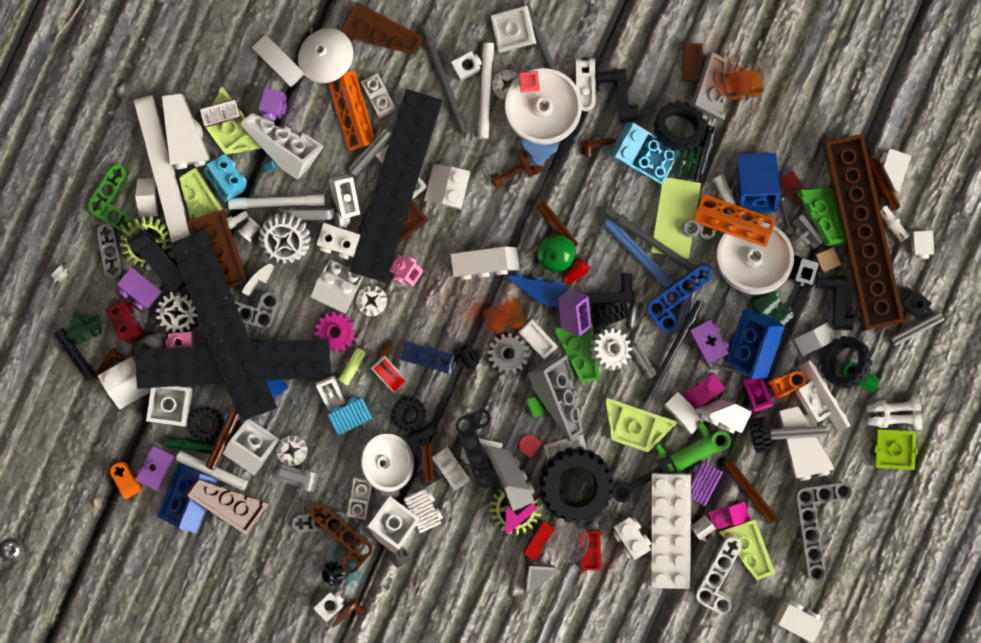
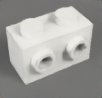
[317,223,360,260]
[612,516,651,560]

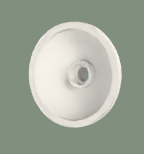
[298,28,353,83]
[361,434,414,492]

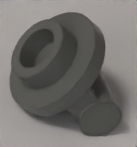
[387,546,409,568]

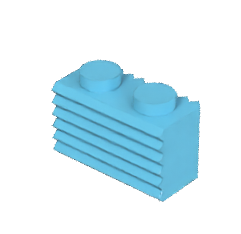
[327,396,373,436]

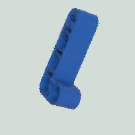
[648,263,712,332]

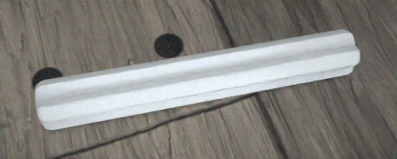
[176,451,248,490]

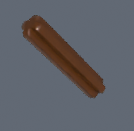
[869,158,900,211]
[537,201,578,247]

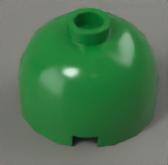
[537,233,576,272]

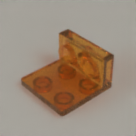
[483,300,526,335]

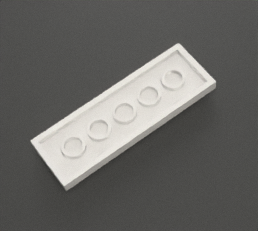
[652,473,691,589]

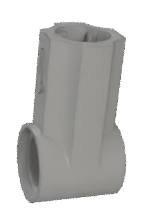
[278,464,319,492]

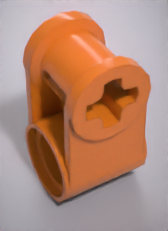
[767,371,806,399]
[110,462,143,500]

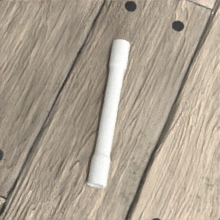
[477,43,494,139]
[228,194,325,210]

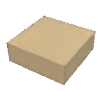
[815,247,841,272]

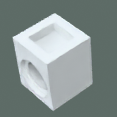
[451,51,482,81]
[910,231,934,259]
[313,591,344,622]

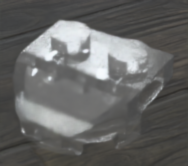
[547,518,589,563]

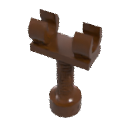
[490,150,543,189]

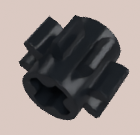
[457,346,481,370]
[322,562,346,586]

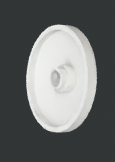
[505,68,582,145]
[716,222,794,294]

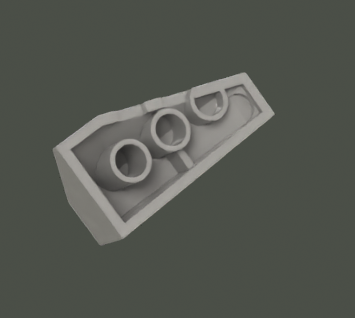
[527,355,583,441]

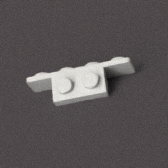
[795,360,850,431]

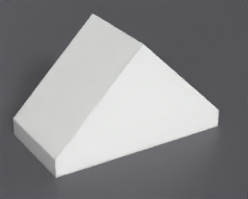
[135,178,159,217]
[794,322,836,356]
[315,376,346,411]

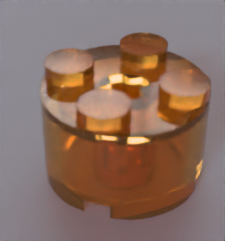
[723,69,764,101]

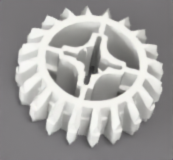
[259,212,311,264]

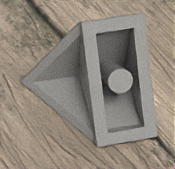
[526,564,559,595]

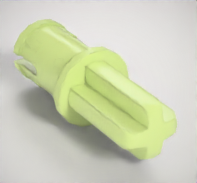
[338,348,366,386]

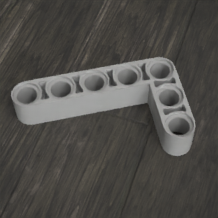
[795,482,852,582]

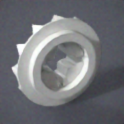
[492,70,519,100]
[356,286,387,316]
[277,435,307,466]

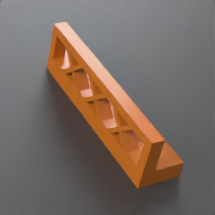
[328,71,375,152]
[694,194,776,247]

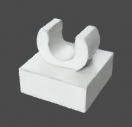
[691,516,716,542]

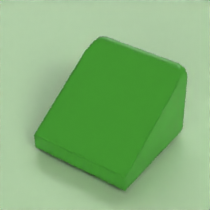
[526,396,546,418]

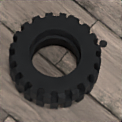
[539,447,614,523]

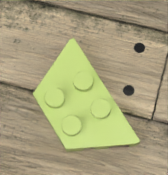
[206,87,262,155]
[606,398,677,452]

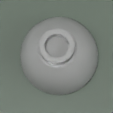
[139,333,165,349]

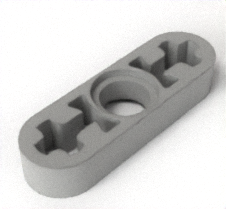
[279,206,334,220]
[97,224,123,279]
[292,511,348,532]

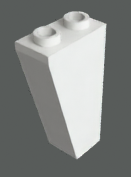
[162,94,211,169]
[778,406,834,481]

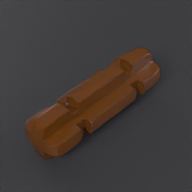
[421,444,434,483]

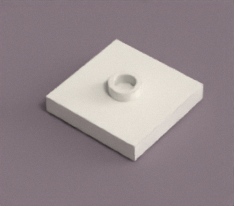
[490,6,536,53]

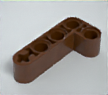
[310,502,373,573]

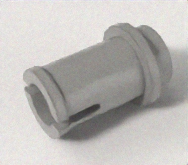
[376,489,399,500]

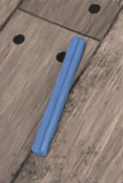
[604,218,673,288]

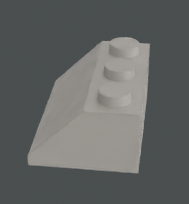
[485,446,535,511]

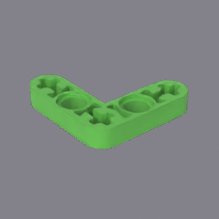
[88,165,136,233]

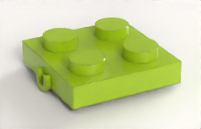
[874,429,918,470]

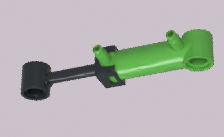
[612,421,730,502]

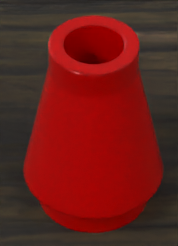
[562,257,590,285]

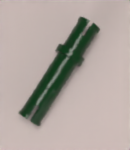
[166,436,225,456]

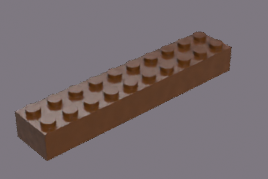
[822,134,905,331]

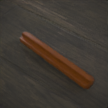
[205,404,239,470]
[723,459,777,524]

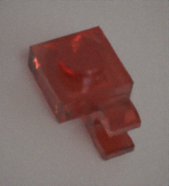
[779,171,803,206]

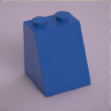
[736,152,780,213]

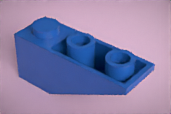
[508,273,566,308]

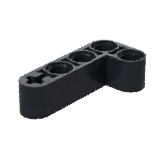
[127,226,186,294]
[456,409,494,488]

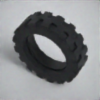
[654,101,707,152]
[820,336,873,389]

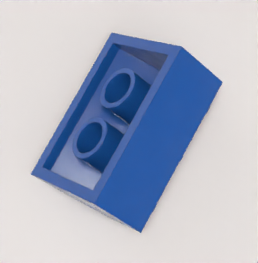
[726,310,785,379]
[157,463,218,533]

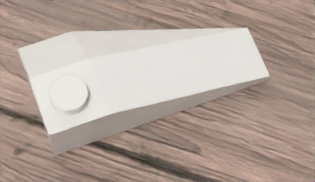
[241,113,324,179]

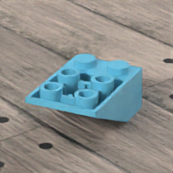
[608,122,680,185]

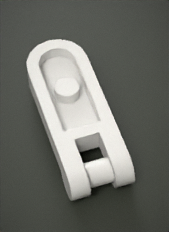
[576,58,596,112]

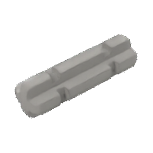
[630,343,657,379]

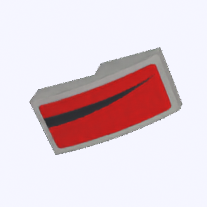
[370,355,408,393]

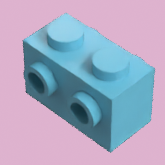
[203,154,247,202]

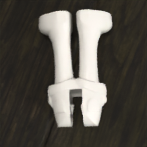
[867,394,922,430]

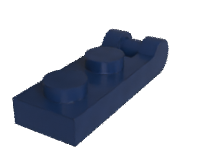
[401,341,458,374]

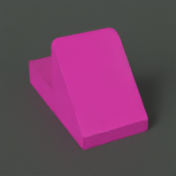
[683,373,725,410]
[743,378,773,411]
[708,501,750,530]
[505,503,537,534]

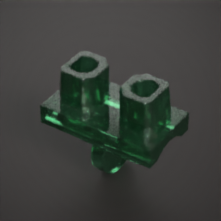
[675,146,702,181]
[66,311,102,345]

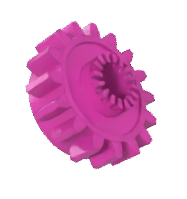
[314,311,357,354]

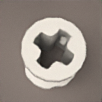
[237,217,261,242]

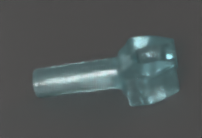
[346,552,366,588]

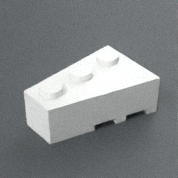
[451,246,520,280]

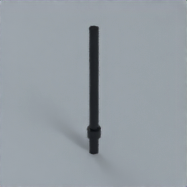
[642,300,704,404]

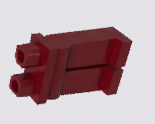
[106,301,145,344]

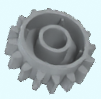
[488,333,530,375]

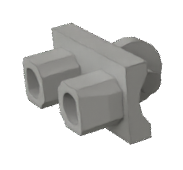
[792,214,824,249]

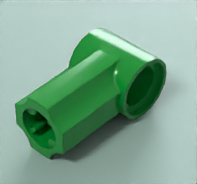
[842,363,881,393]

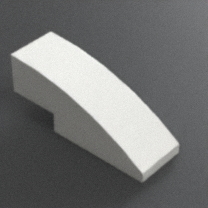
[252,35,304,87]

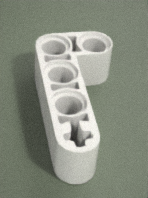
[696,534,741,614]

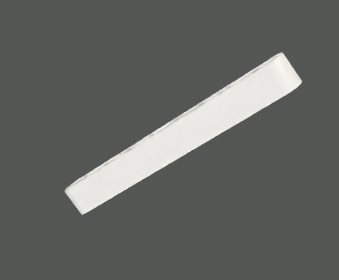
[134,95,191,242]

